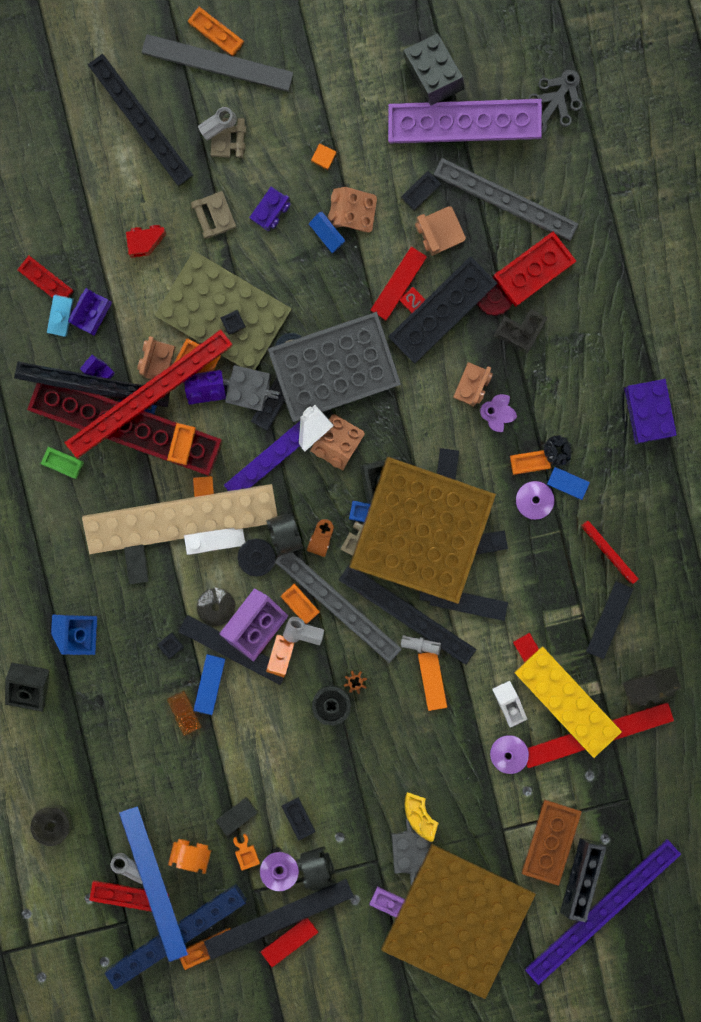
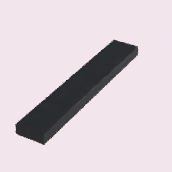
[178,615,289,685]

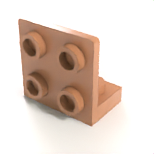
[137,336,175,380]
[453,362,493,407]

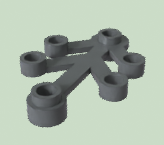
[528,70,582,134]

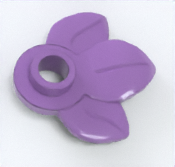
[480,394,517,432]

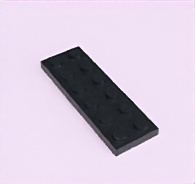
[388,256,497,364]

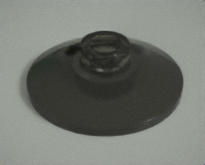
[197,588,235,626]

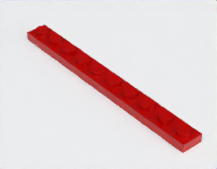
[65,330,233,459]

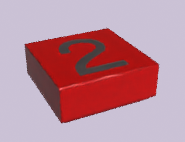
[399,287,425,314]

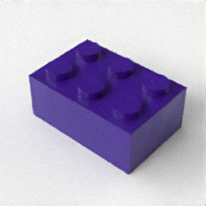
[624,379,677,444]

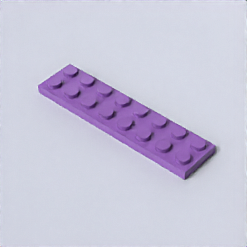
[388,99,542,143]

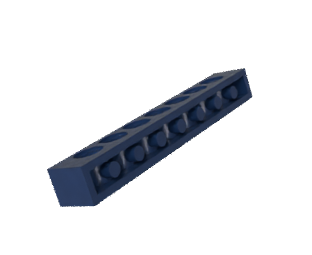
[104,884,247,989]

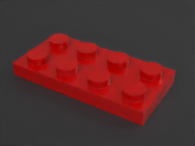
[493,231,576,307]

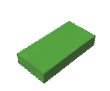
[41,447,84,479]

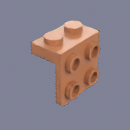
[328,187,377,233]
[415,207,465,256]
[310,414,364,470]

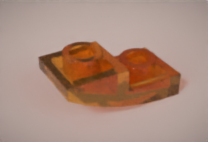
[167,690,201,736]

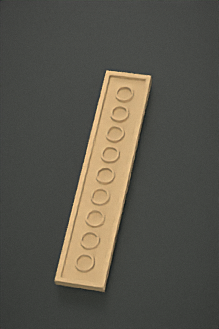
[82,484,278,554]

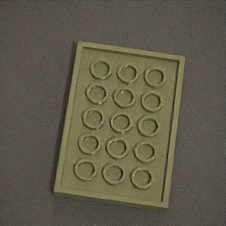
[154,251,292,370]

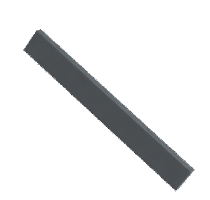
[142,34,293,92]
[433,158,578,242]
[275,552,402,663]

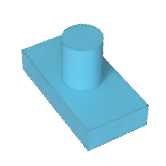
[47,295,74,337]

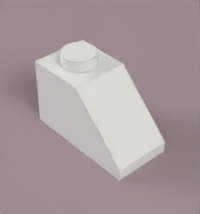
[299,405,333,451]
[492,681,527,727]

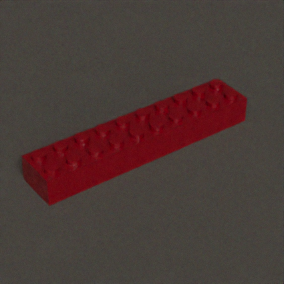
[27,383,223,477]

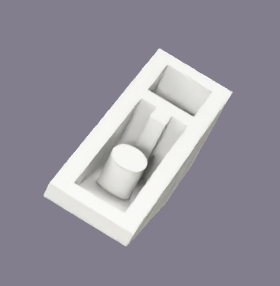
[184,528,245,555]

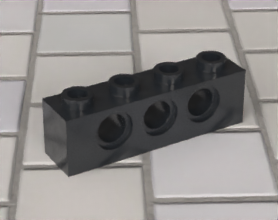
[560,838,606,922]

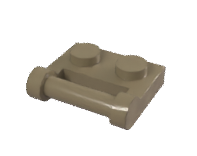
[191,191,237,239]

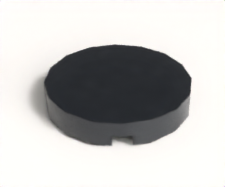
[237,538,275,576]

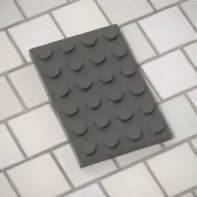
[267,312,401,422]

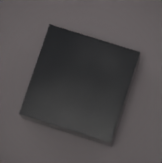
[220,310,246,335]
[157,632,184,659]

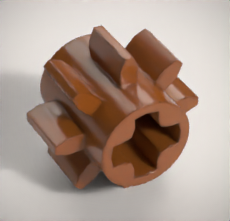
[344,670,367,694]

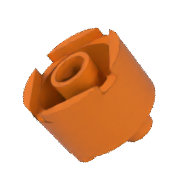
[168,839,211,874]

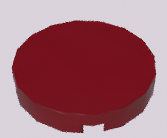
[477,277,513,316]

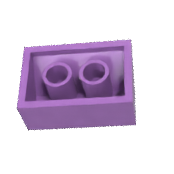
[220,588,288,661]

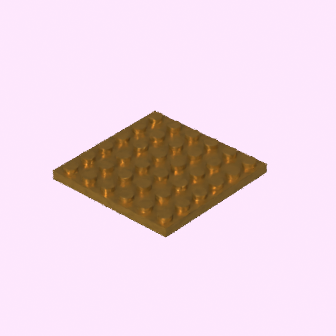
[349,457,496,603]
[381,844,536,999]

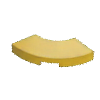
[405,792,438,842]

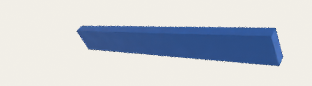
[119,806,188,962]

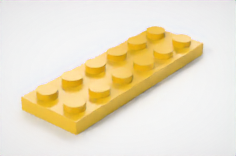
[514,647,622,758]

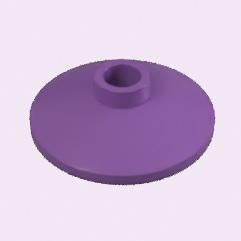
[516,481,554,519]
[490,735,529,774]
[260,852,299,891]

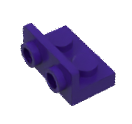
[249,187,291,232]

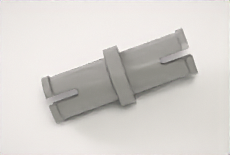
[401,635,441,655]

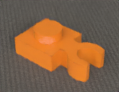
[233,833,260,871]

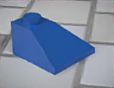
[51,615,97,655]

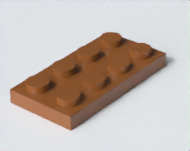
[521,799,582,886]

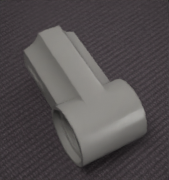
[198,107,237,141]
[283,617,324,645]
[111,853,142,884]

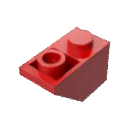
[126,225,166,258]

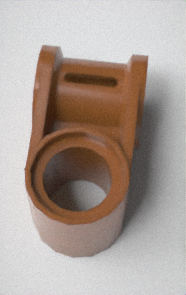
[306,519,334,557]

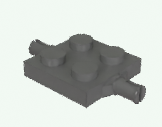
[223,365,281,411]
[391,819,431,885]

